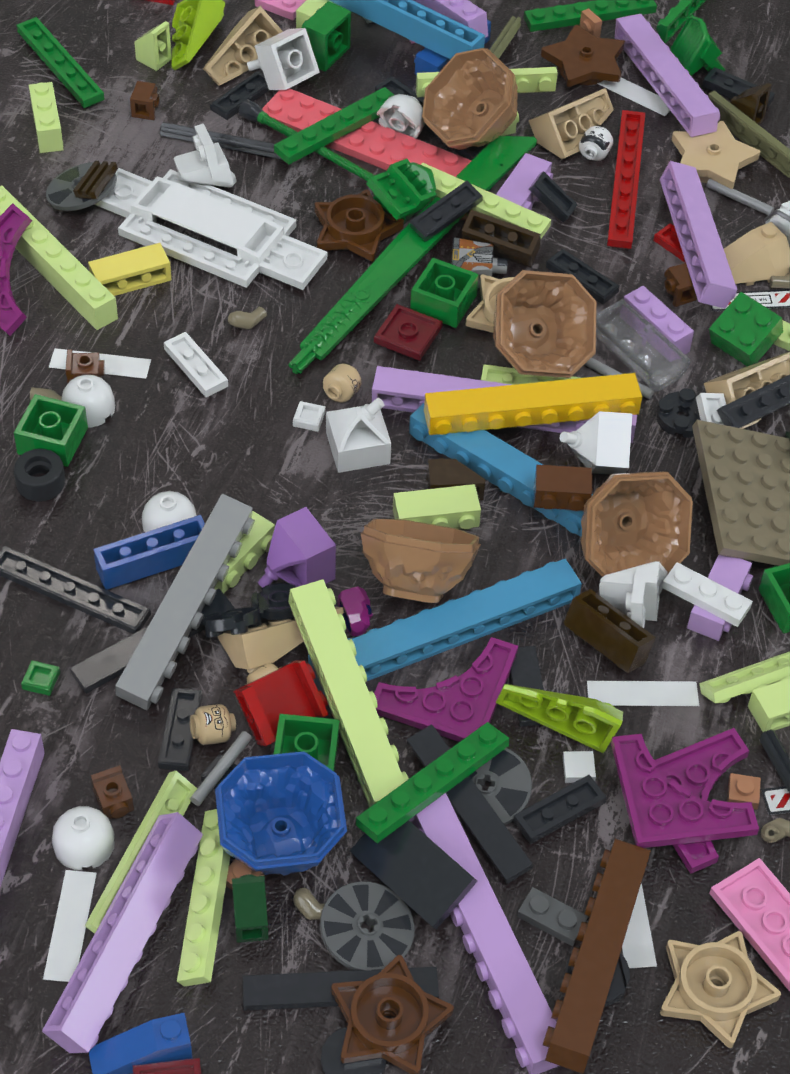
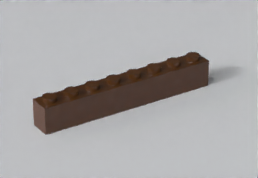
[542,839,651,1074]

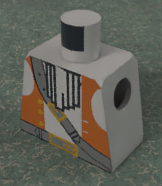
[452,238,507,288]

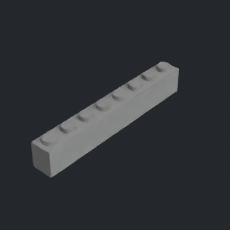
[115,494,255,710]

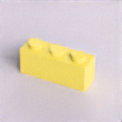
[88,243,172,296]

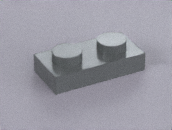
[517,887,589,946]

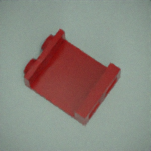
[234,660,329,746]

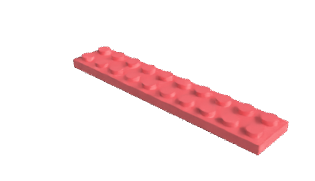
[262,88,472,177]

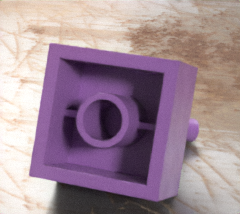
[258,507,336,588]

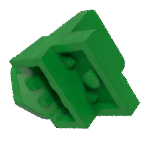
[670,14,725,76]
[366,158,437,224]

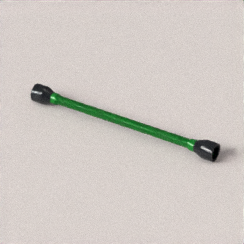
[239,99,375,181]

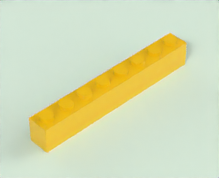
[424,373,642,435]

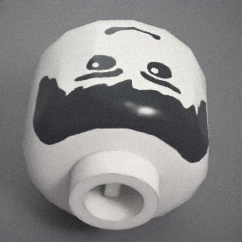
[579,126,613,161]

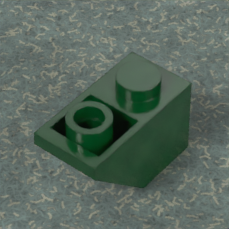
[232,874,268,943]

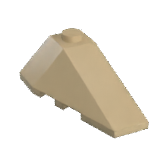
[203,6,283,86]
[217,607,344,673]

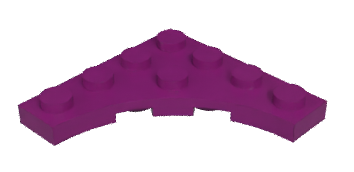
[0,203,32,336]
[374,637,518,742]
[655,728,749,874]
[611,734,759,848]

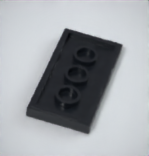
[350,820,478,930]

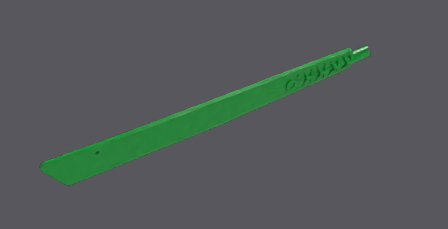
[288,136,537,374]

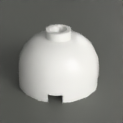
[377,94,425,139]
[62,375,115,428]
[142,491,197,532]
[52,806,115,870]

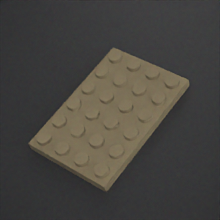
[692,420,790,566]

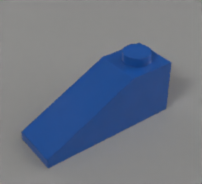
[89,1013,193,1074]

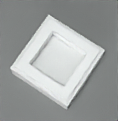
[293,401,325,432]
[562,751,596,783]

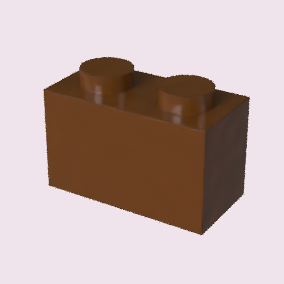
[534,464,592,511]

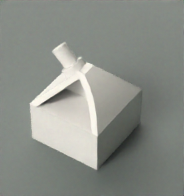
[247,28,320,90]
[326,398,391,473]
[560,411,632,475]

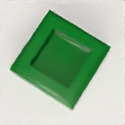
[21,660,60,696]

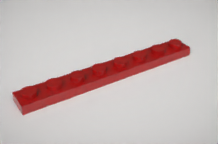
[607,110,645,249]

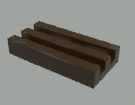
[73,161,118,199]

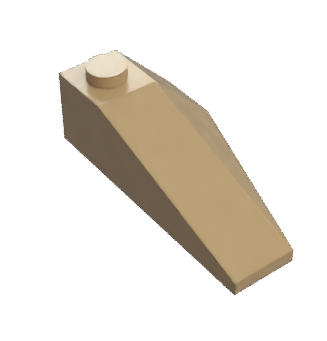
[528,88,614,159]
[724,222,790,286]
[704,352,790,429]

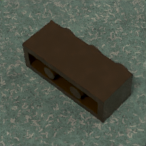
[462,210,540,268]
[563,589,656,673]

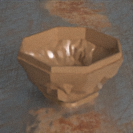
[422,48,518,150]
[493,270,596,378]
[580,471,693,577]
[361,519,481,603]

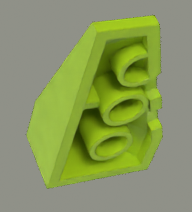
[172,0,225,70]
[496,684,623,753]

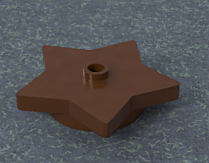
[541,25,625,87]
[314,189,404,261]
[331,955,454,1074]

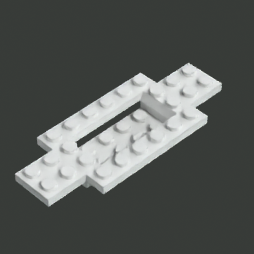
[94,168,327,290]

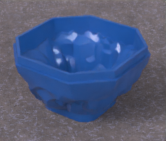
[215,751,347,875]

